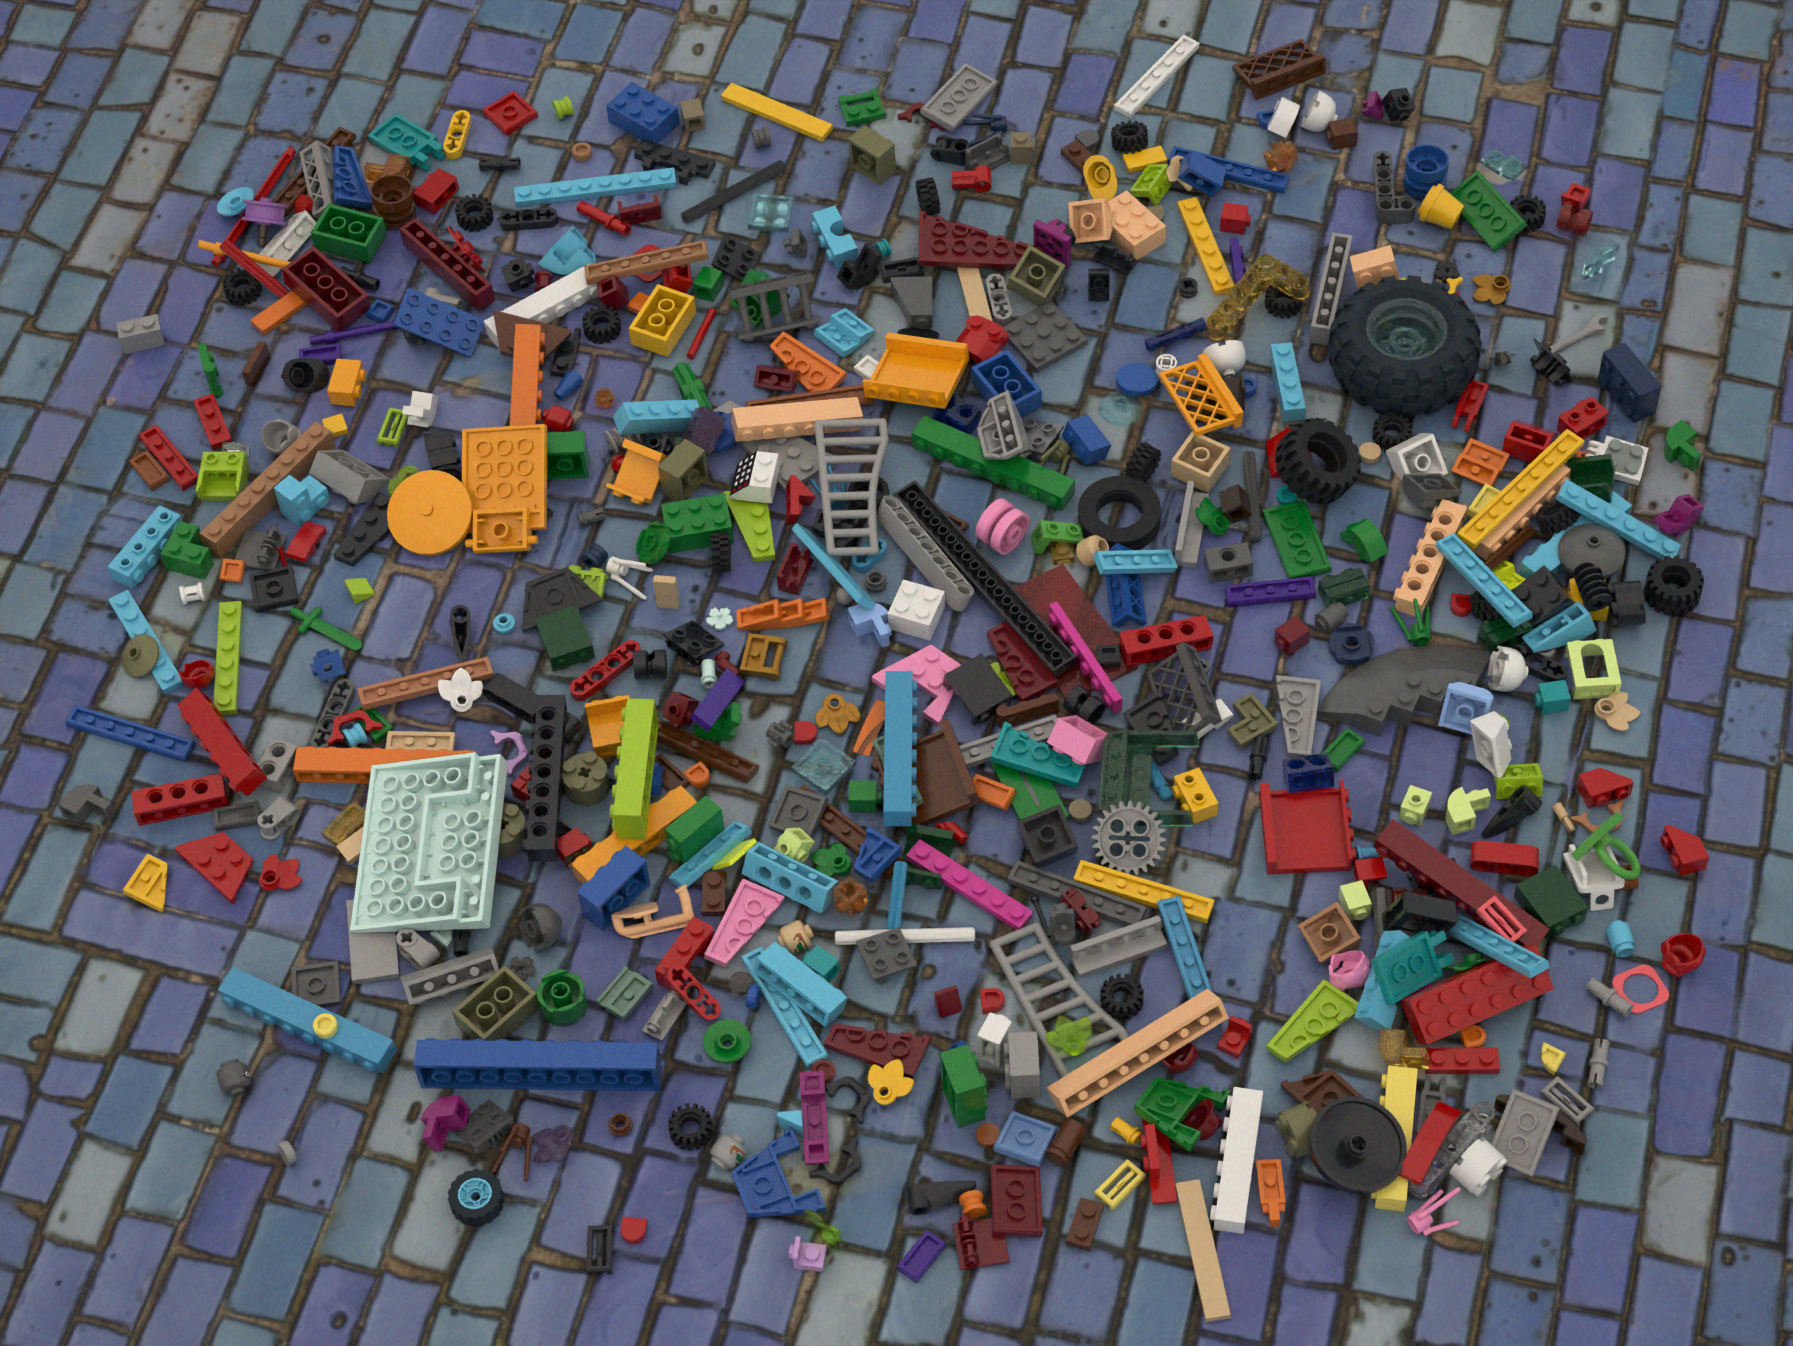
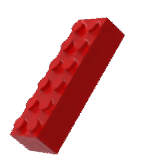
[1400,944,1554,1045]

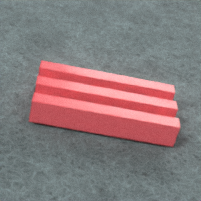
[1476,895,1527,942]

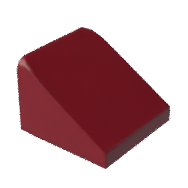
[934,985,962,1018]

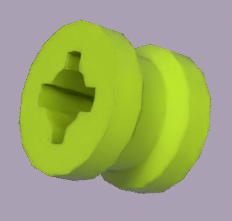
[552,96,574,120]

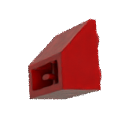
[1502,420,1558,463]

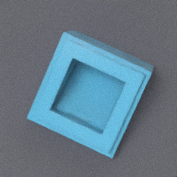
[777,1110,804,1137]

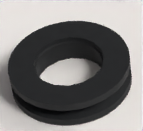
[1078,476,1161,550]

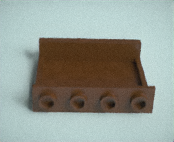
[871,719,981,834]

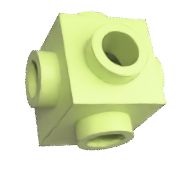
[774,828,815,863]

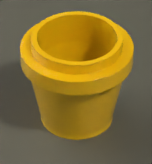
[1417,183,1465,230]

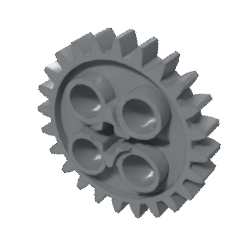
[1091,800,1168,876]

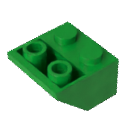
[729,269,791,327]

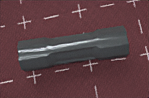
[1370,887,1392,955]

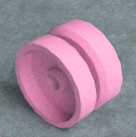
[975,498,1030,555]

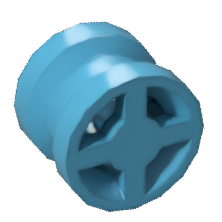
[342,723,368,748]

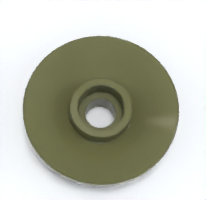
[122,634,159,677]

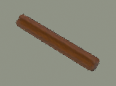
[1484,525,1536,571]

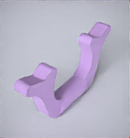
[490,730,529,777]

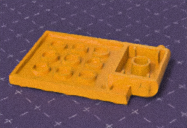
[462,424,547,554]

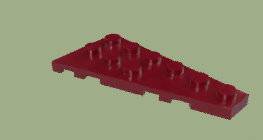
[918,210,1043,269]

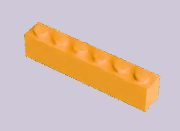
[571,785,697,884]

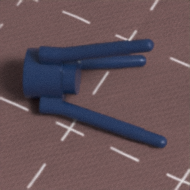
[963,113,1007,146]

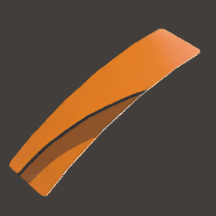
[853,699,885,756]

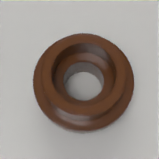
[608,1113,633,1137]

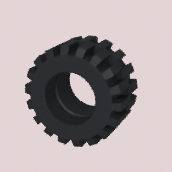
[1644,556,1704,616]

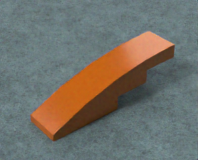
[736,598,829,630]

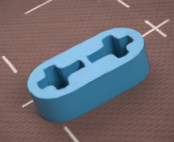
[852,538,887,573]

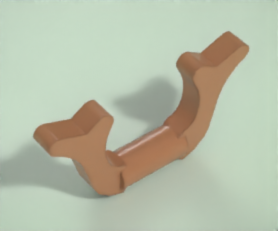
[1570,800,1624,834]

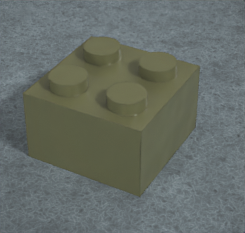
[848,125,896,185]
[1006,245,1065,306]
[658,439,709,501]

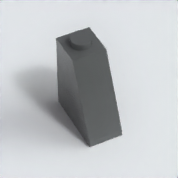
[891,276,933,329]

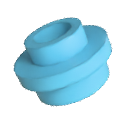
[493,613,515,635]

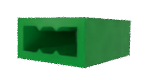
[665,795,725,865]

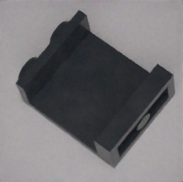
[943,653,1012,726]

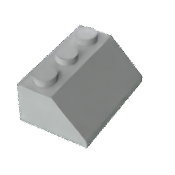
[309,450,390,504]

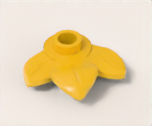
[868,1059,914,1105]

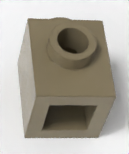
[1010,132,1035,164]

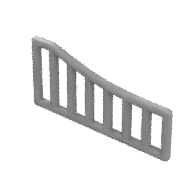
[814,418,889,557]
[989,922,1129,1078]

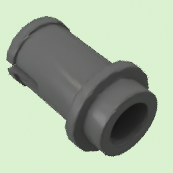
[577,507,606,527]

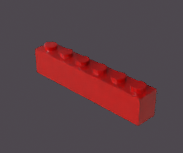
[177,687,267,797]

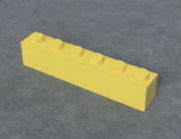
[1371,1065,1418,1212]

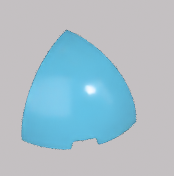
[538,225,596,275]

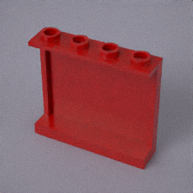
[1259,780,1356,874]

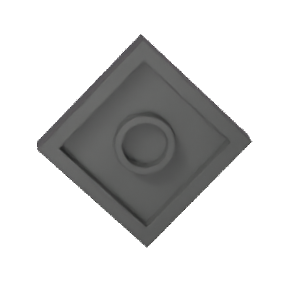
[768,785,829,839]
[291,961,341,1008]

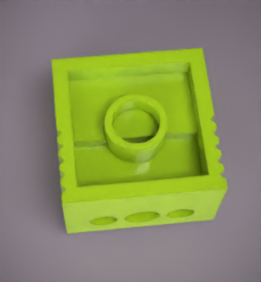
[196,452,250,501]

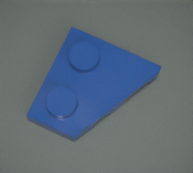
[853,827,903,883]

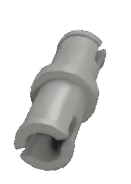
[1586,977,1634,1017]
[1587,1039,1610,1089]

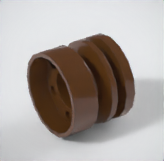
[370,174,416,229]

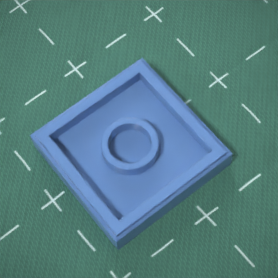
[993,1111,1057,1167]

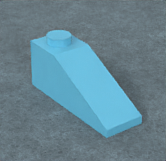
[1522,601,1597,653]

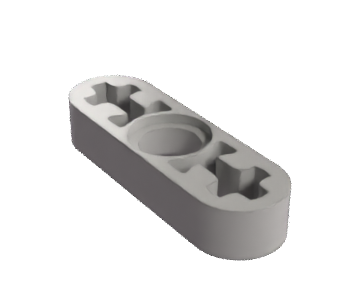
[986,274,1012,326]

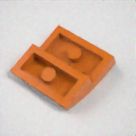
[1451,438,1510,486]

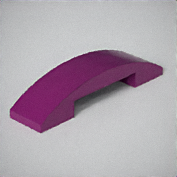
[800,1071,830,1165]

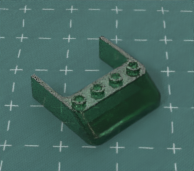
[1099,730,1200,827]

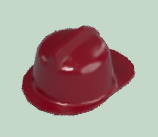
[1169,1099,1222,1144]

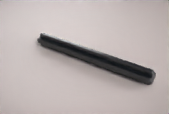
[681,160,786,223]

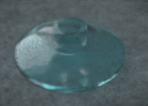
[1099,391,1142,426]

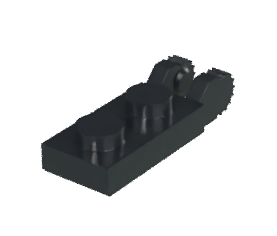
[550,326,581,377]

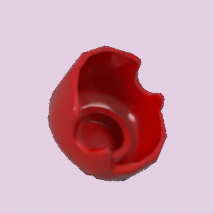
[178,659,215,689]

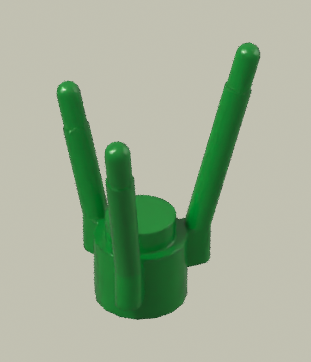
[1390,598,1432,646]

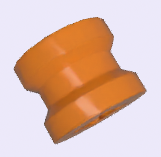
[959,1190,987,1220]

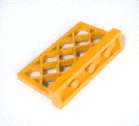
[1159,353,1243,436]

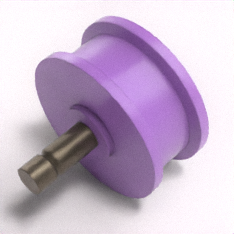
[241,198,289,246]

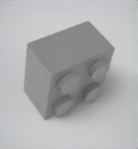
[1003,1031,1040,1099]

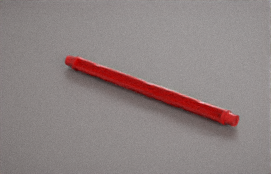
[211,147,296,267]

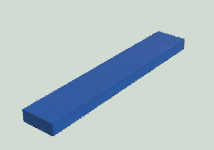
[1168,146,1290,194]
[65,705,196,763]

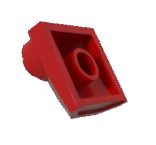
[955,315,1009,363]

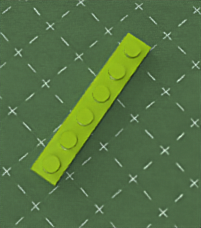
[214,601,243,716]

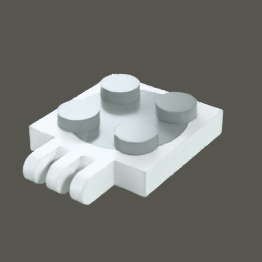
[1585,436,1649,486]

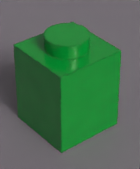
[693,266,724,302]
[848,781,882,813]

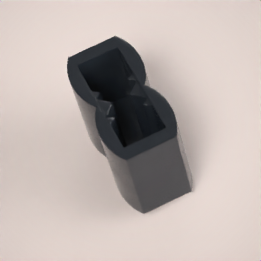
[423,429,461,470]

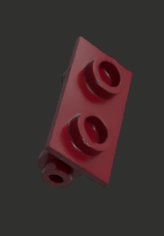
[1058,887,1102,936]

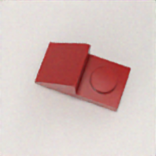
[786,475,816,524]

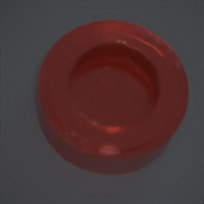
[811,1059,836,1083]

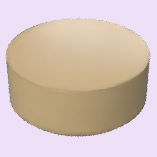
[1359,442,1381,464]

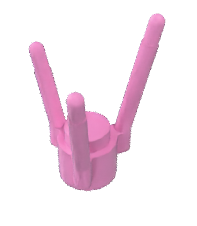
[1407,1187,1461,1236]

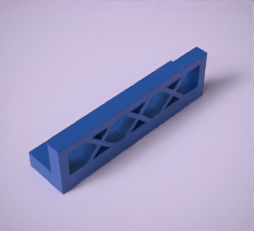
[1105,543,1147,628]

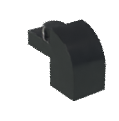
[837,243,883,289]

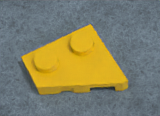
[123,854,168,913]

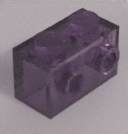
[680,406,726,456]

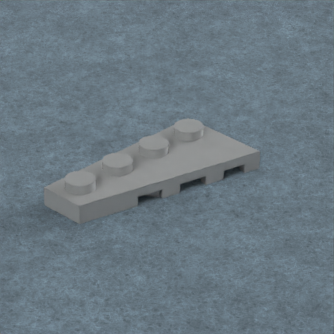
[1276,675,1321,760]

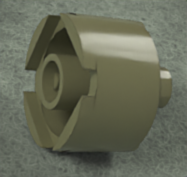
[562,751,610,806]
[498,804,528,858]
[1274,1101,1317,1158]

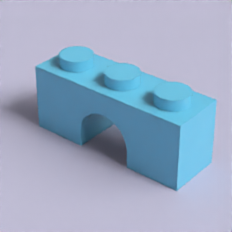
[810,205,858,269]

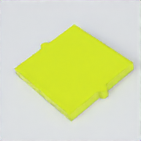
[711,838,757,871]

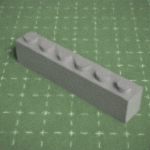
[1309,232,1353,345]

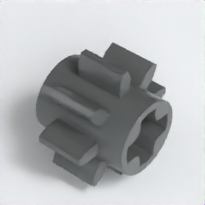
[766,720,794,750]

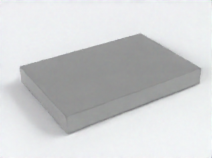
[1491,1089,1560,1177]

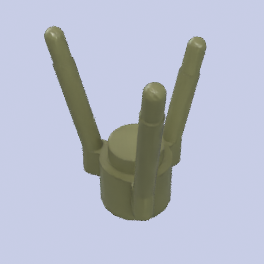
[1038,440,1071,475]

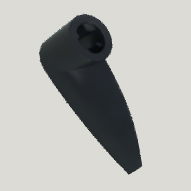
[449,605,470,663]
[1481,785,1542,839]
[906,1181,976,1216]

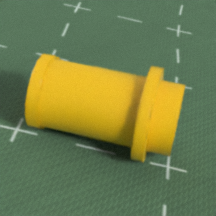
[1110,1117,1142,1146]

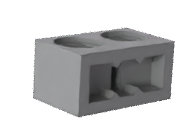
[257,738,297,794]

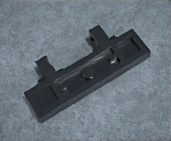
[634,139,716,185]

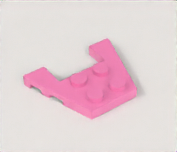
[871,645,961,727]

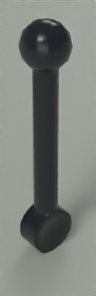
[1030,895,1051,938]

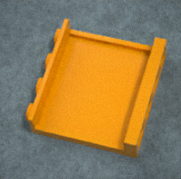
[863,333,969,409]

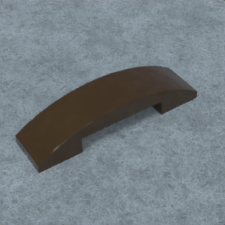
[1494,1094,1587,1155]

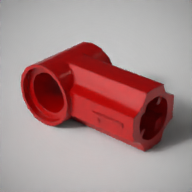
[952,165,992,193]

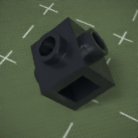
[1382,88,1416,121]
[500,257,535,292]
[642,433,674,456]

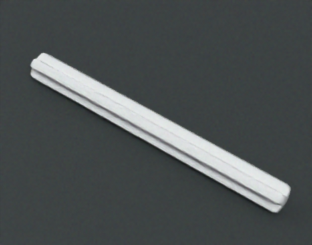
[835,927,975,945]

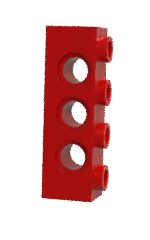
[1119,615,1213,667]
[131,773,229,826]

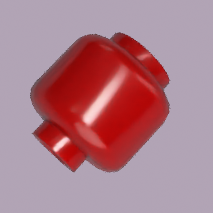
[541,405,574,432]

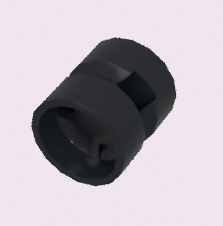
[633,649,667,680]
[1063,685,1106,725]

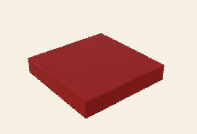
[482,91,538,136]

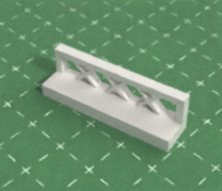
[256,210,317,277]

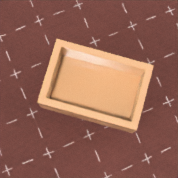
[1108,190,1166,260]

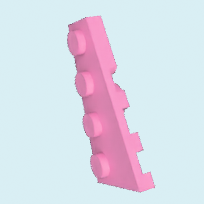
[704,879,785,968]

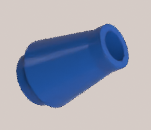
[553,370,584,401]

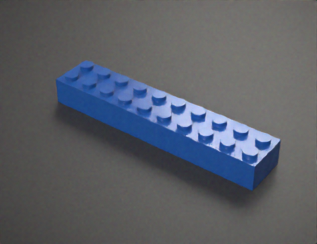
[414,1038,662,1091]

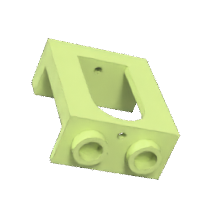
[1565,639,1622,699]

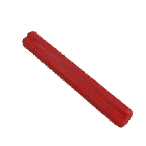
[220,239,289,299]

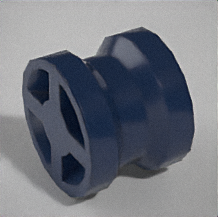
[581,543,608,569]

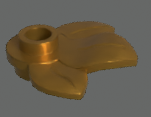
[1472,274,1511,306]
[815,693,861,736]

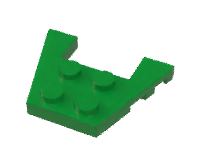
[1134,1078,1231,1152]

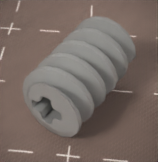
[603,427,648,455]

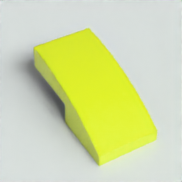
[1492,560,1526,591]

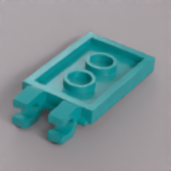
[367,113,446,172]
[1371,930,1454,1005]

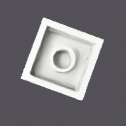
[888,580,946,641]

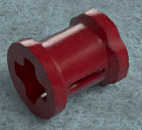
[535,271,553,293]

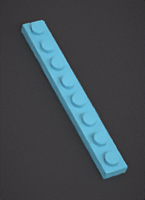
[514,167,677,208]

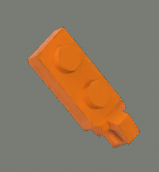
[1255,1159,1286,1227]

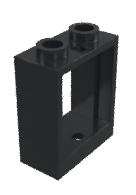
[1382,891,1458,937]

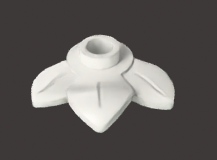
[438,668,483,713]

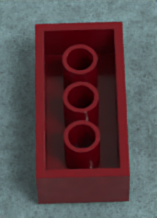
[282,246,370,331]

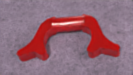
[328,710,383,746]

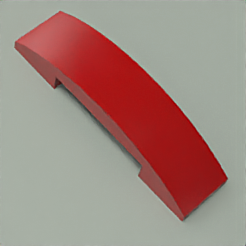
[1399,1101,1462,1186]

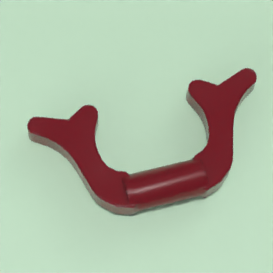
[897,102,944,131]

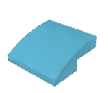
[814,308,875,357]

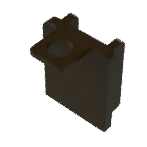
[1185,372,1245,423]

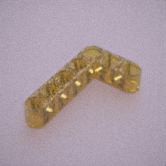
[1206,254,1310,341]

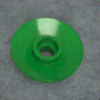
[703,1019,751,1063]

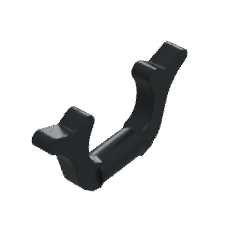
[825,1076,870,1124]
[809,1137,861,1185]

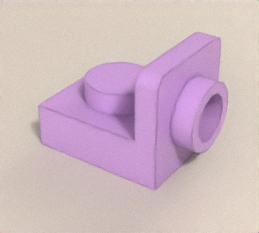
[789,1236,827,1272]

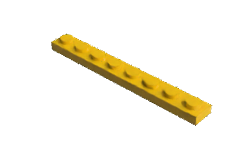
[1457,429,1585,549]

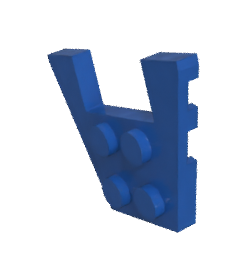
[731,1127,826,1218]

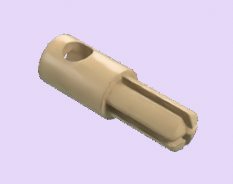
[1552,802,1576,833]

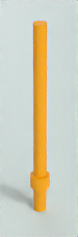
[197,240,291,268]

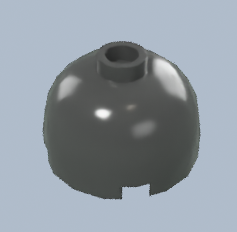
[518,903,562,952]

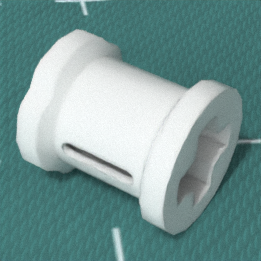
[179,582,206,605]

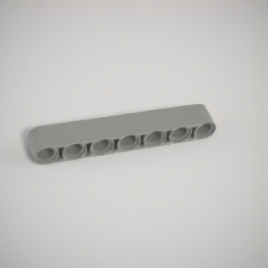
[876,495,974,611]

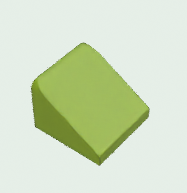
[344,578,375,604]

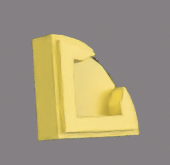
[1541,1042,1566,1076]

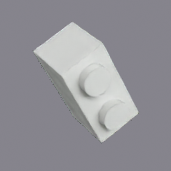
[977,1012,1012,1067]

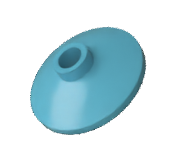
[217,187,255,216]

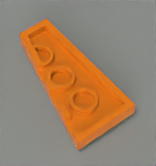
[770,331,847,392]

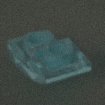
[1480,146,1528,181]

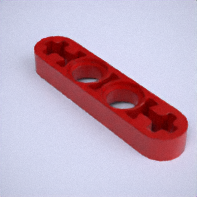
[570,640,641,701]

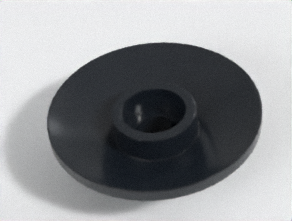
[897,328,939,339]

